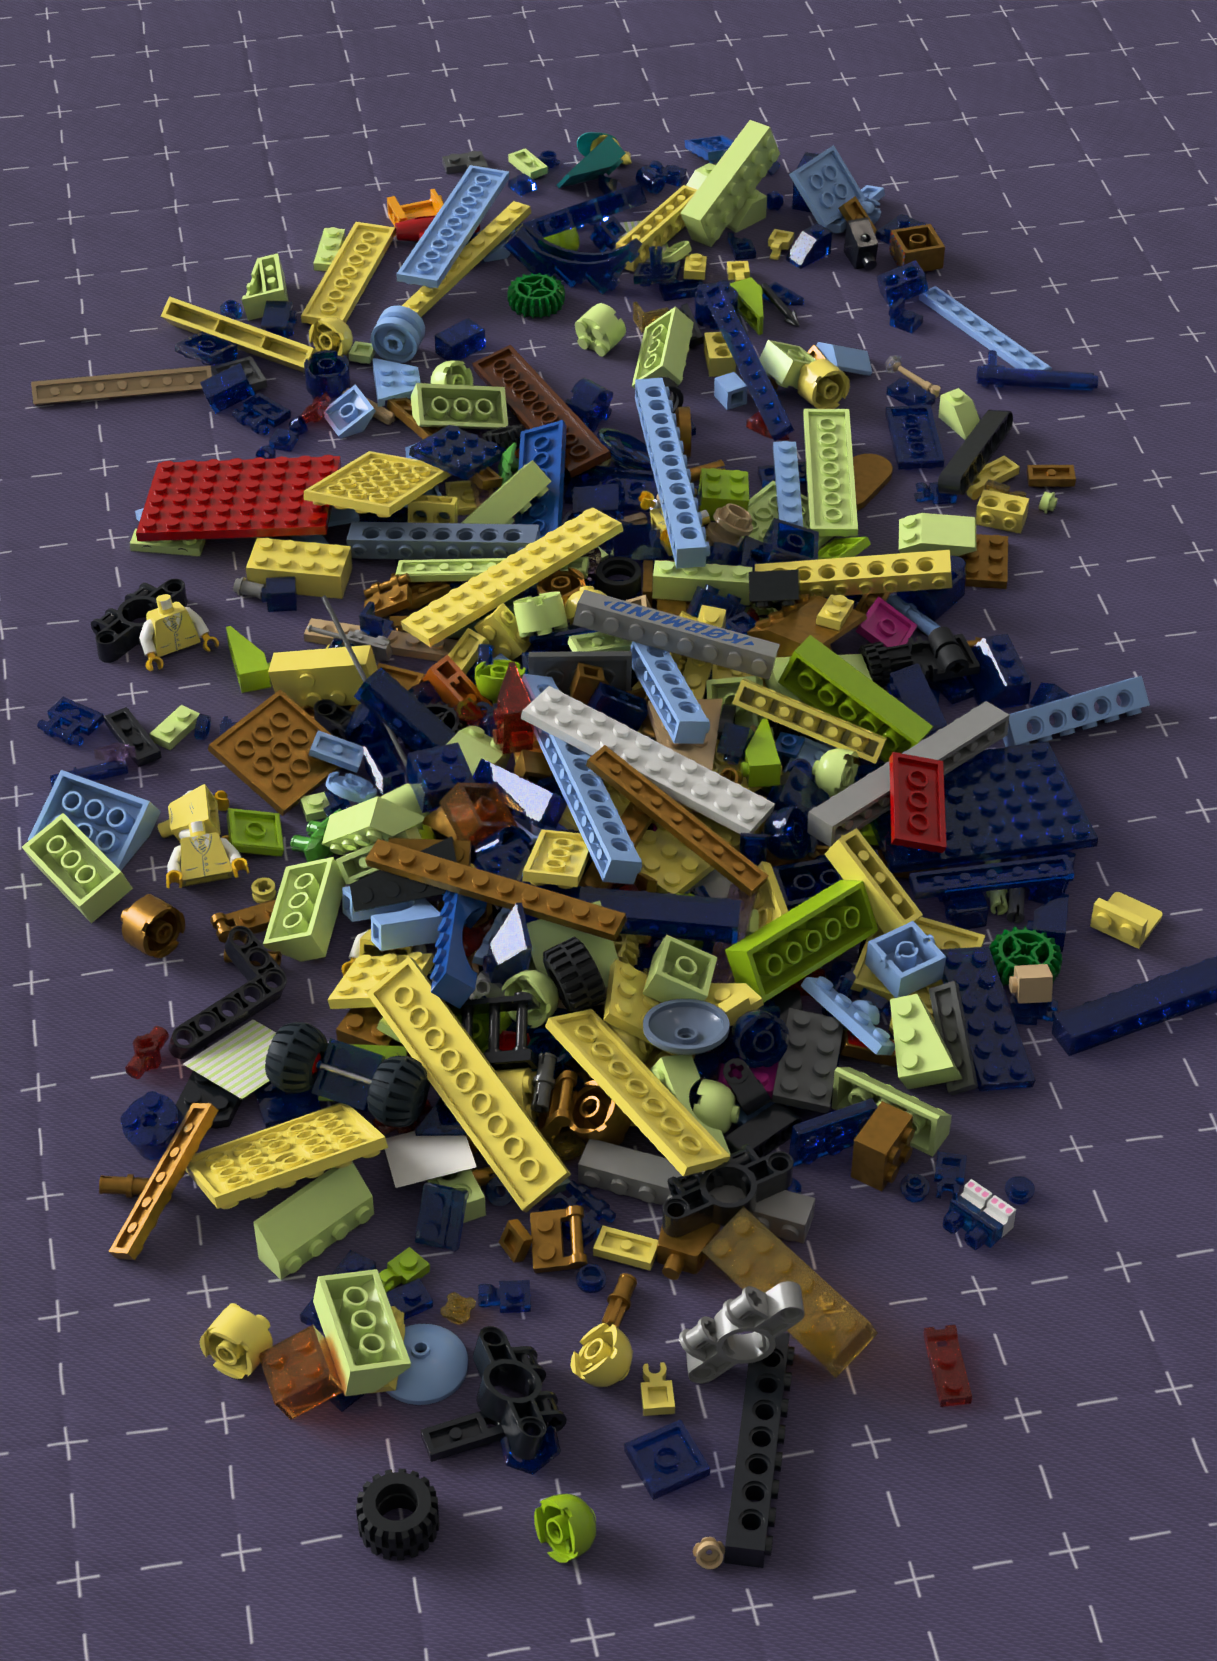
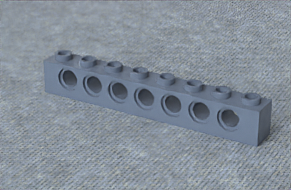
[346,522,541,560]

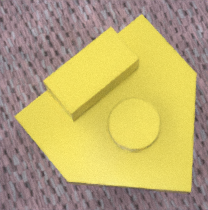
[705,983,764,1026]

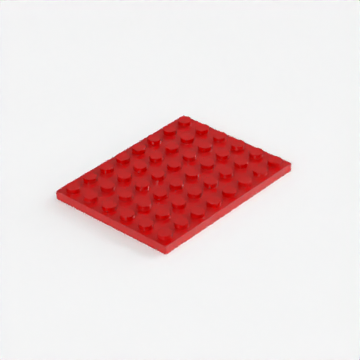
[136,455,341,541]

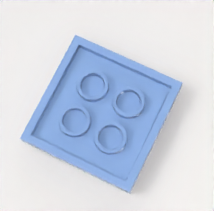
[789,145,866,229]

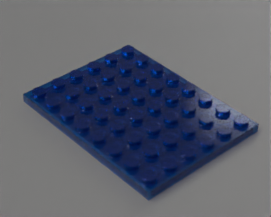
[854,742,1098,873]

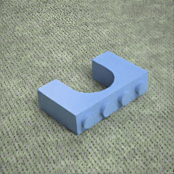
[342,886,442,951]

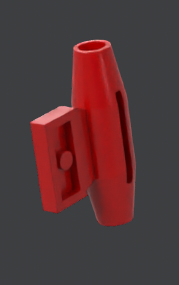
[395,215,480,242]

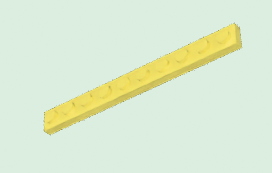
[402,201,531,317]

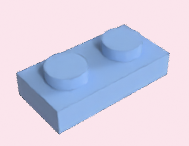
[308,730,366,773]

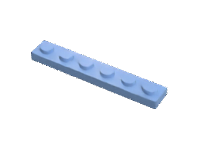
[773,441,804,537]

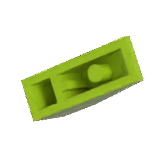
[728,277,764,335]
[226,626,271,693]
[740,718,781,787]

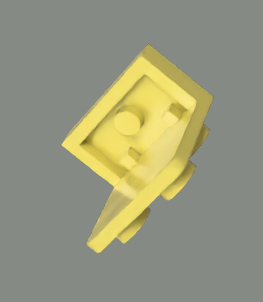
[1090,892,1162,949]

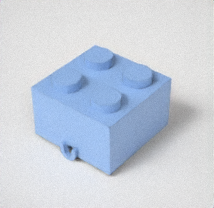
[865,921,946,998]

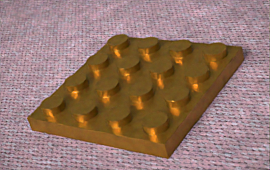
[208,690,342,816]

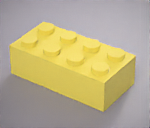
[246,537,352,599]

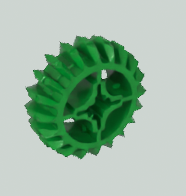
[507,273,565,319]
[987,926,1062,986]

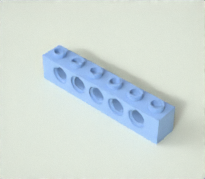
[630,641,710,744]
[1003,676,1150,750]

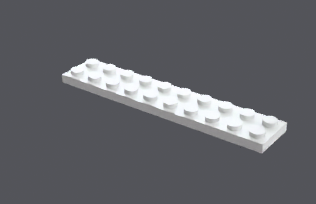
[521,686,775,839]

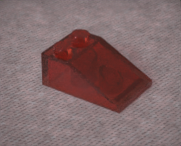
[493,662,534,754]

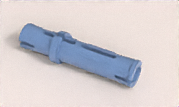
[886,594,941,636]

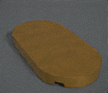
[853,454,893,511]

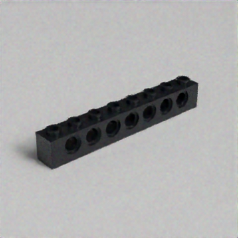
[724,1332,795,1568]

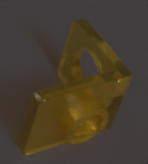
[633,302,670,333]

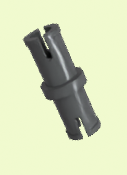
[531,1053,557,1113]

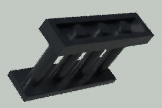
[444,992,540,1070]

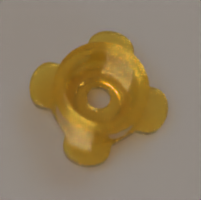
[440,1292,476,1324]

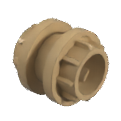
[705,504,753,555]

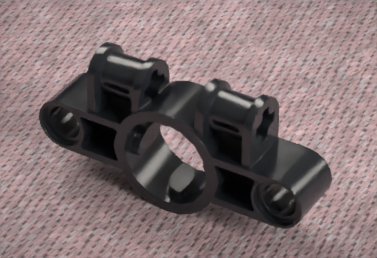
[91,579,187,663]
[662,1144,793,1237]
[473,1326,567,1460]

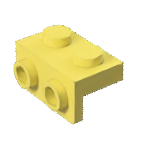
[474,603,534,661]

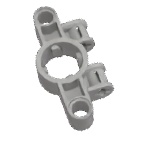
[679,1281,805,1384]

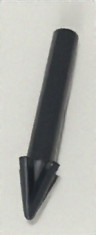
[761,283,800,327]

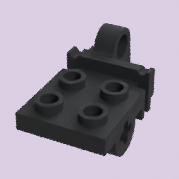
[886,626,980,689]

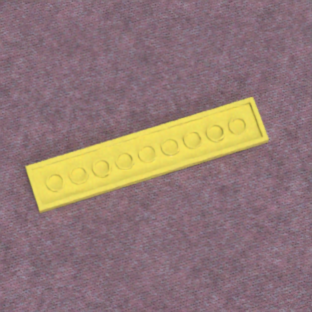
[401,507,623,647]
[366,957,571,1212]

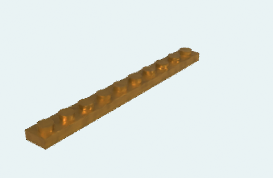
[365,839,627,941]

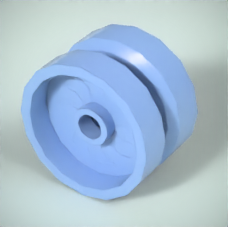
[370,305,425,363]

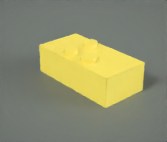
[268,645,382,708]

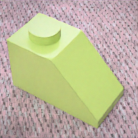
[938,388,980,440]

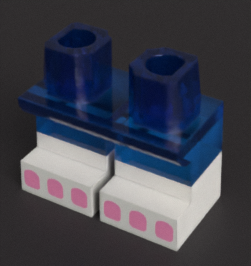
[942,1179,1016,1250]

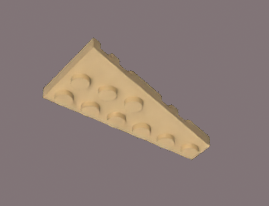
[647,698,723,813]

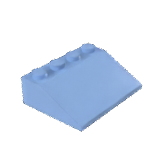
[28,770,161,871]

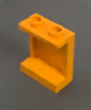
[387,189,443,227]

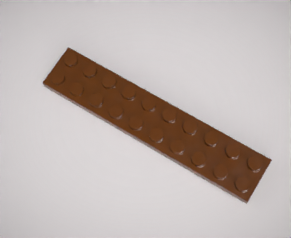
[472,345,611,478]

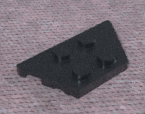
[164,1046,243,1135]

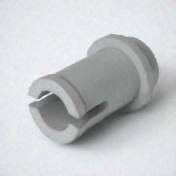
[233,577,266,599]

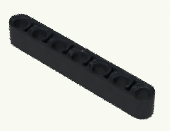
[938,410,1013,495]

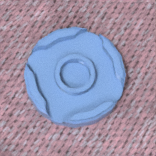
[325,771,377,803]

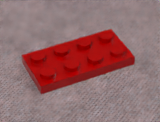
[889,752,946,853]

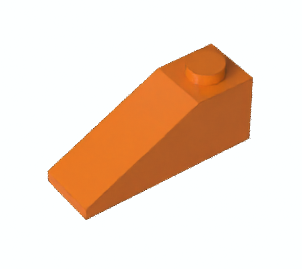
[422,655,497,725]

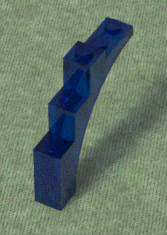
[504,224,642,295]

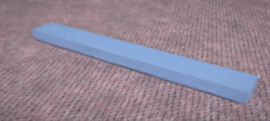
[919,286,1052,382]

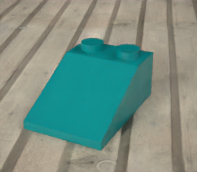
[556,135,626,188]

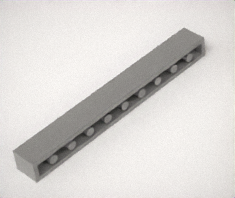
[807,701,1010,847]

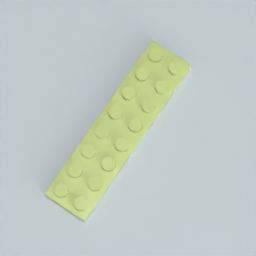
[803,409,858,537]

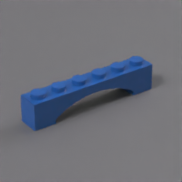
[430,890,487,1009]

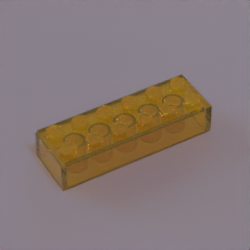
[702,1207,878,1378]

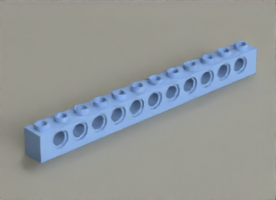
[635,378,710,569]
[517,674,642,884]

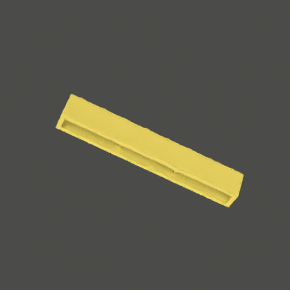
[161,296,324,377]

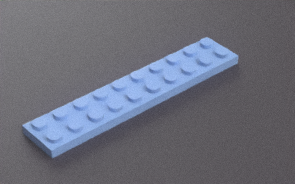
[397,165,509,288]

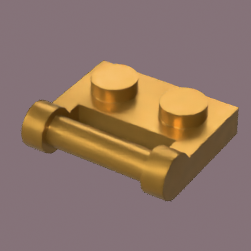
[537,1070,578,1142]
[530,1205,587,1273]

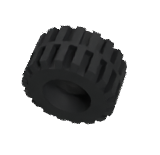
[543,937,606,1013]
[356,1468,440,1561]

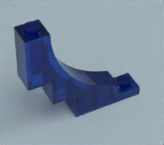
[515,183,647,247]

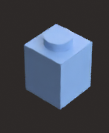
[714,372,747,410]

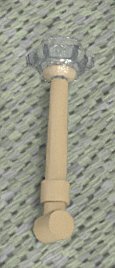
[885,355,941,398]

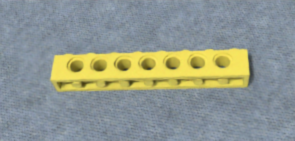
[755,550,952,597]

